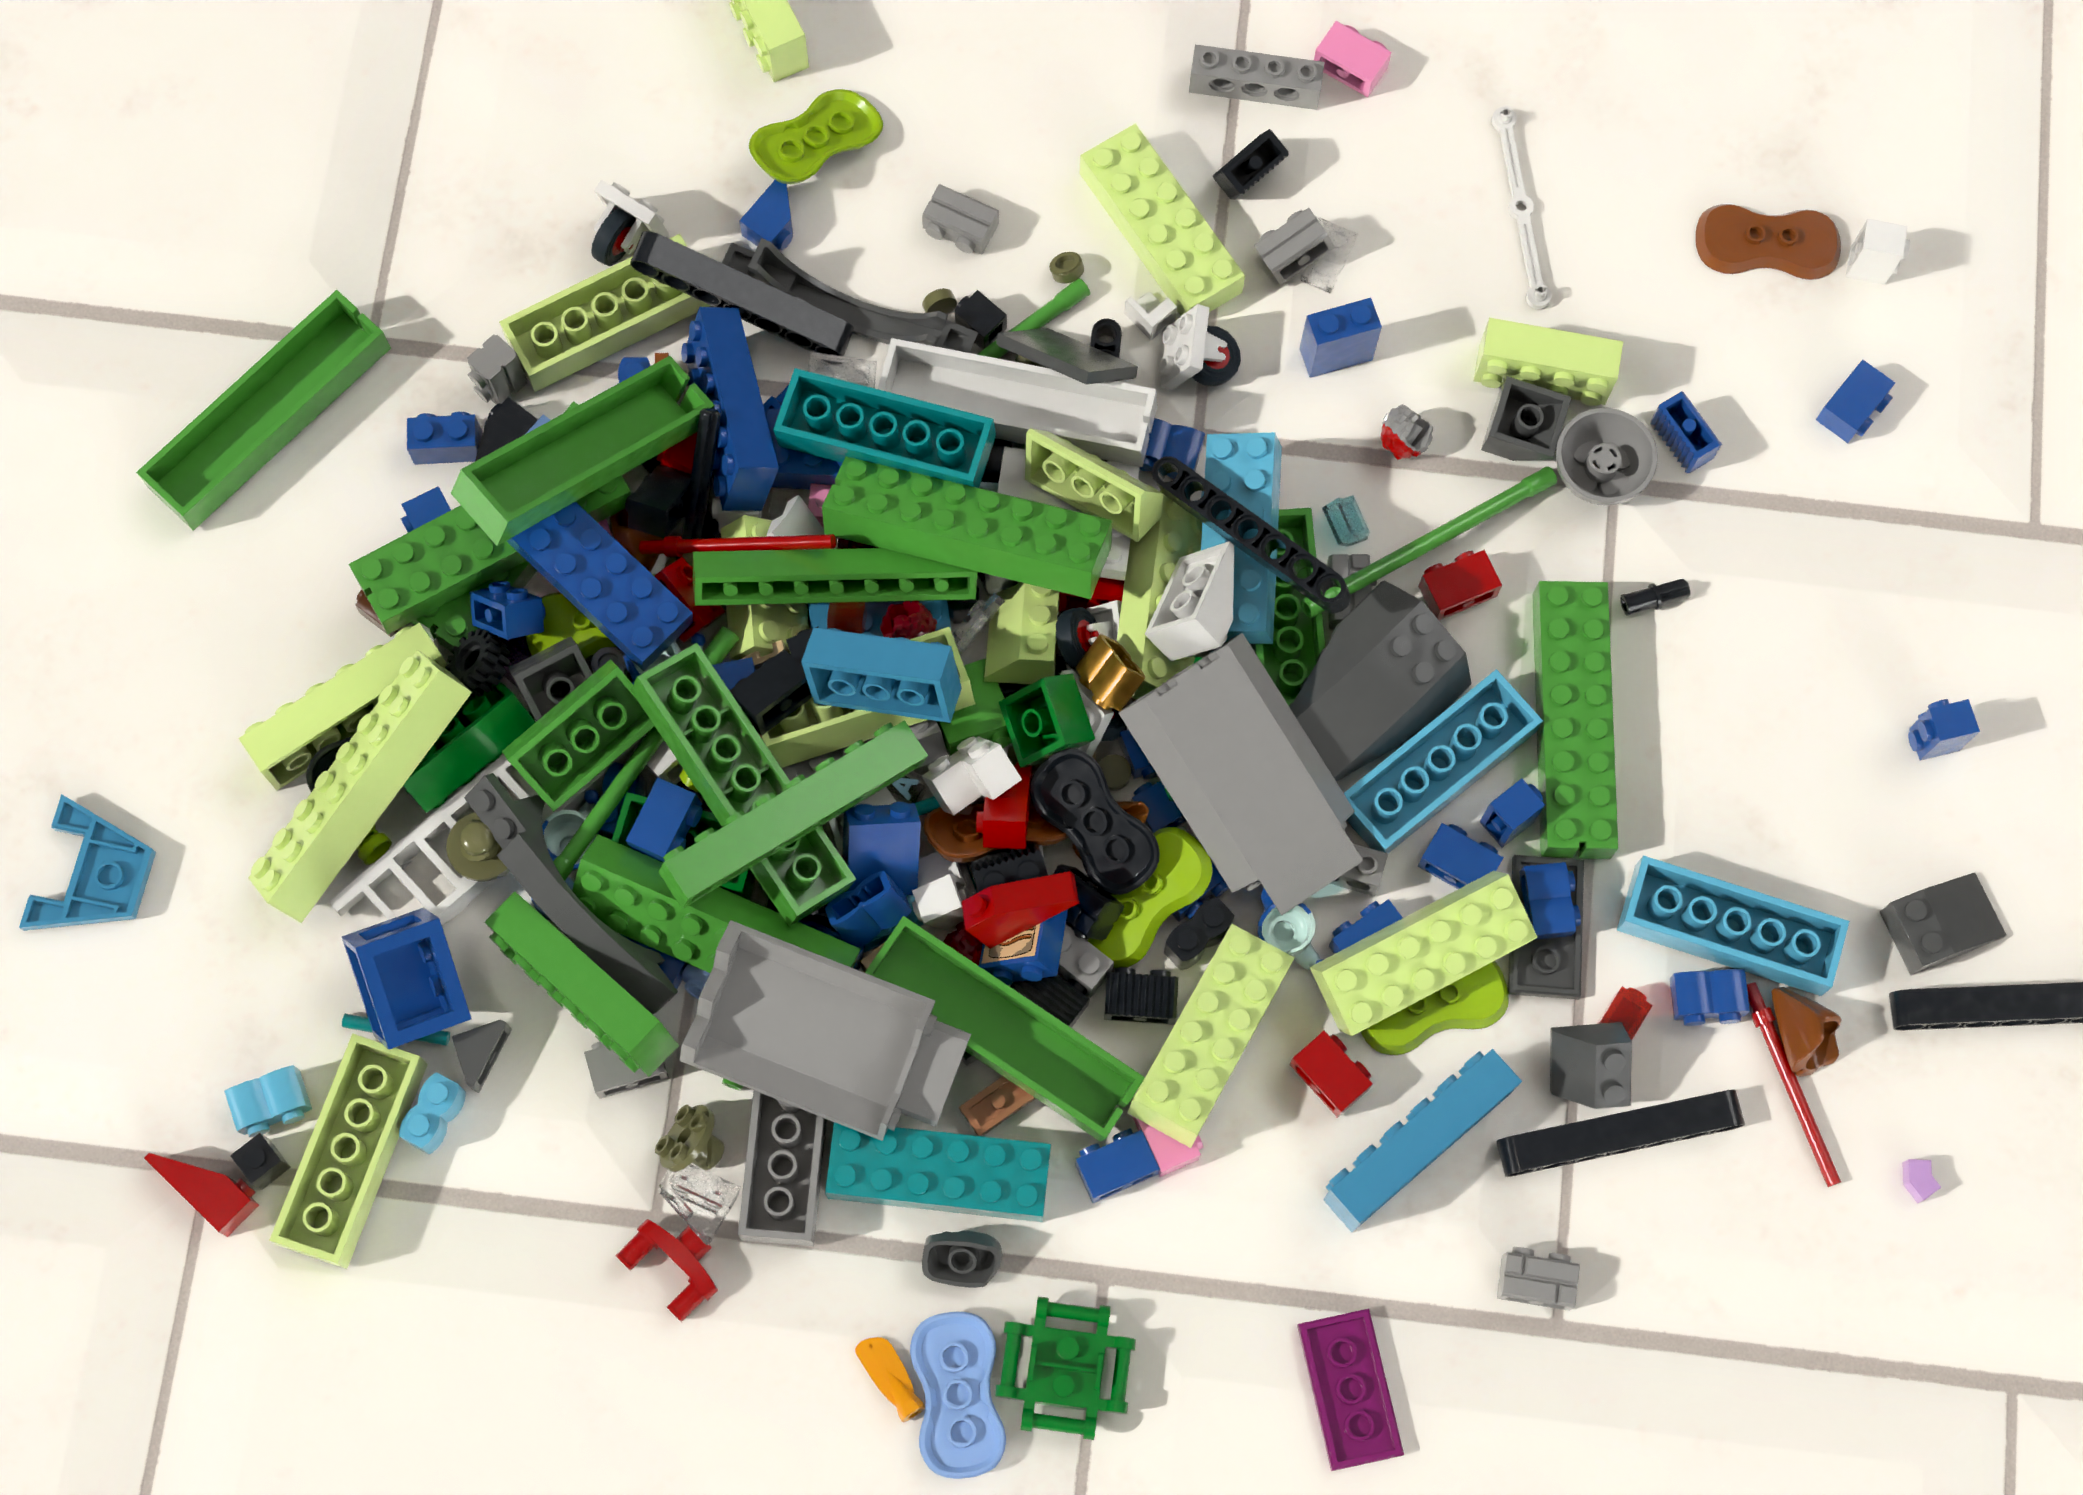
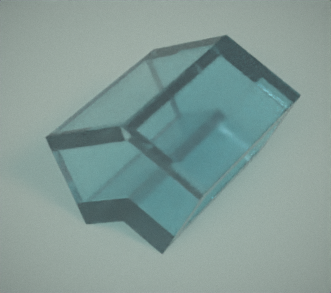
[1322,495,1370,547]

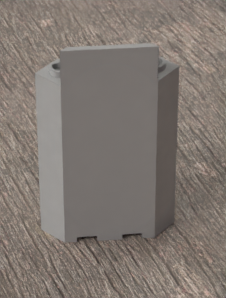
[1119,633,1364,916]
[679,920,971,1141]

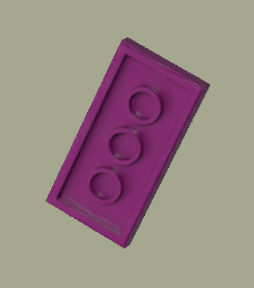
[1297,1309,1404,1471]

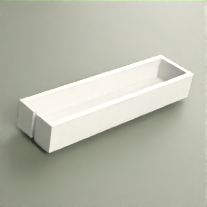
[878,338,1158,467]

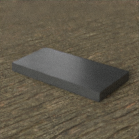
[996,328,1138,385]
[1508,855,1584,1000]

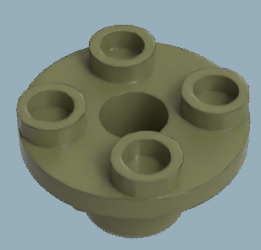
[446,812,509,882]
[655,1105,725,1172]

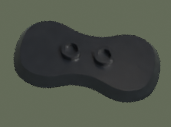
[1029,748,1160,895]

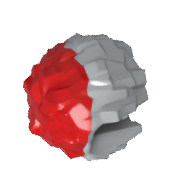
[1380,404,1433,460]

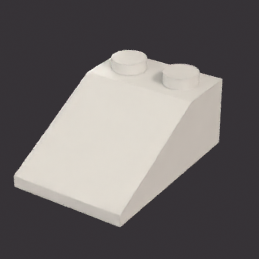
[1145,541,1234,661]

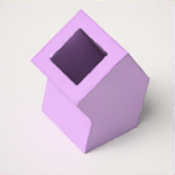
[1902,1159,1941,1203]

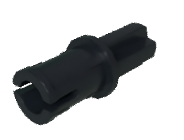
[1620,579,1691,616]

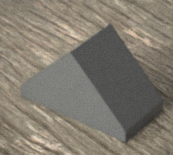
[452,1020,512,1093]

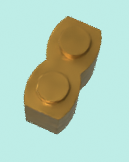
[1076,633,1145,711]

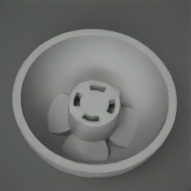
[1556,408,1658,505]

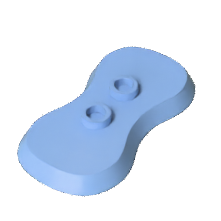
[910,1312,1006,1479]

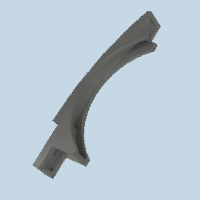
[722,238,978,353]
[464,773,678,1014]

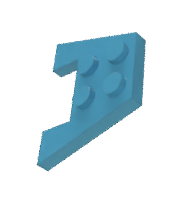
[19,794,156,931]

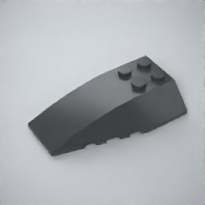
[1289,580,1472,781]

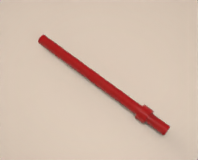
[639,534,836,557]
[1747,982,1841,1187]

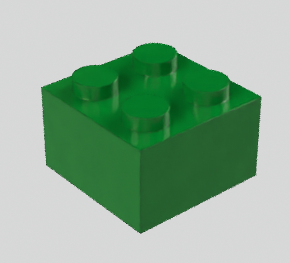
[999,673,1095,768]

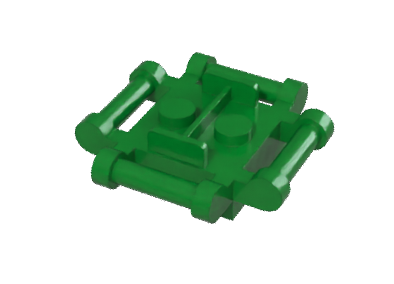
[995,1296,1136,1440]

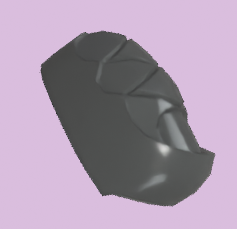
[922,1231,1002,1288]

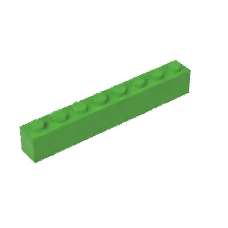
[693,548,978,606]
[658,720,928,909]

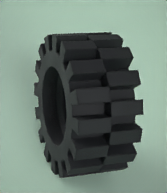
[445,629,510,697]

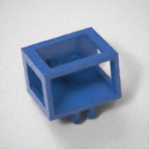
[341,907,472,1050]

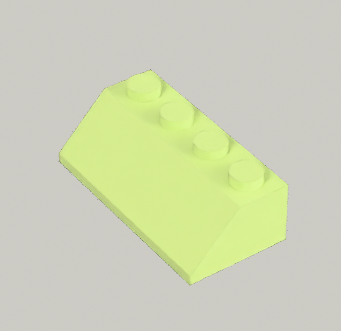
[1025,428,1163,542]
[984,582,1059,684]

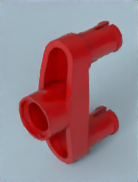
[615,1219,718,1322]

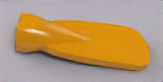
[855,1337,925,1422]

